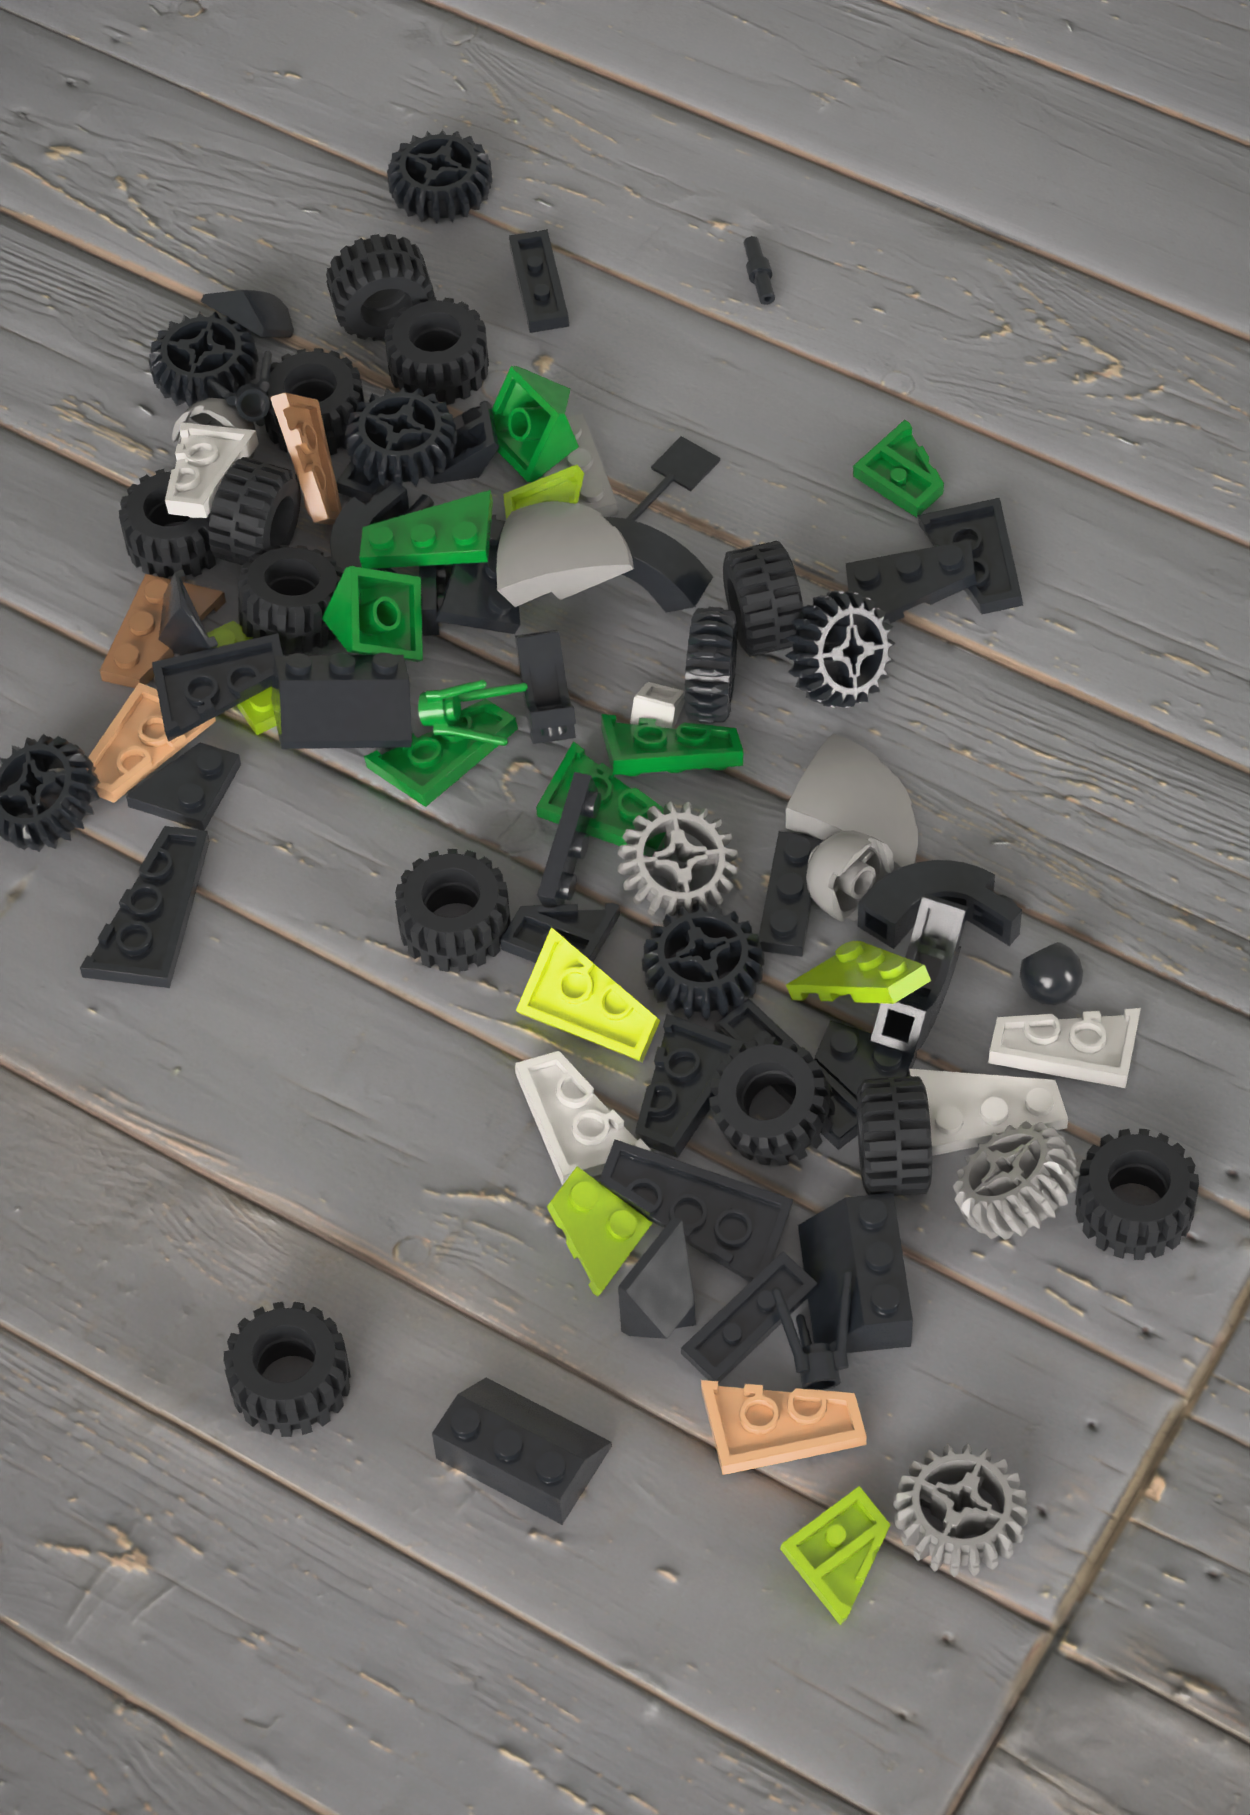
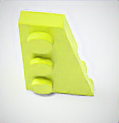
[516,927,660,1063]

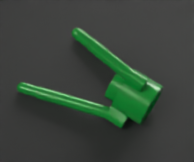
[418,680,528,746]

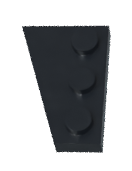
[845,540,977,624]

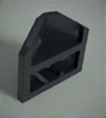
[201,290,294,338]
[427,401,499,484]
[158,570,218,656]

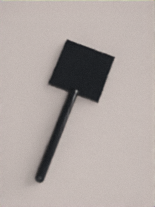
[626,436,720,521]

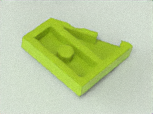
[547,1166,652,1297]
[780,1486,891,1625]

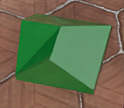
[492,366,579,482]
[322,566,423,662]

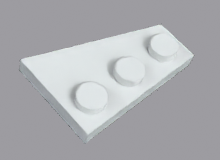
[165,422,259,518]
[988,1008,1141,1088]
[515,1051,651,1185]
[908,1069,1068,1156]

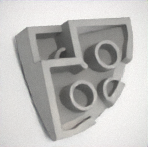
[496,501,634,607]
[786,733,918,871]

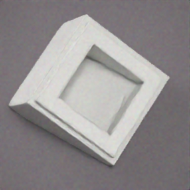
[630,682,685,729]

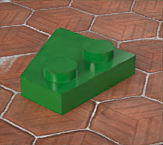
[853,419,944,518]

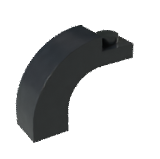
[330,481,409,573]
[604,517,713,613]
[515,630,576,744]
[857,860,1022,949]
[870,894,969,1055]

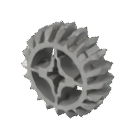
[618,801,738,918]
[953,1121,1080,1240]
[894,1443,1029,1577]

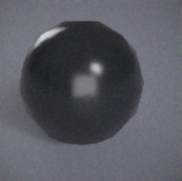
[1020,942,1083,1005]

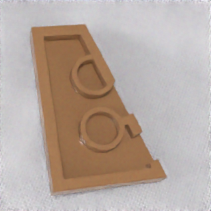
[270,393,342,525]
[99,574,226,688]

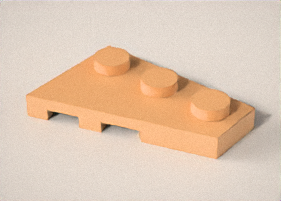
[88,683,216,803]
[701,1380,867,1475]

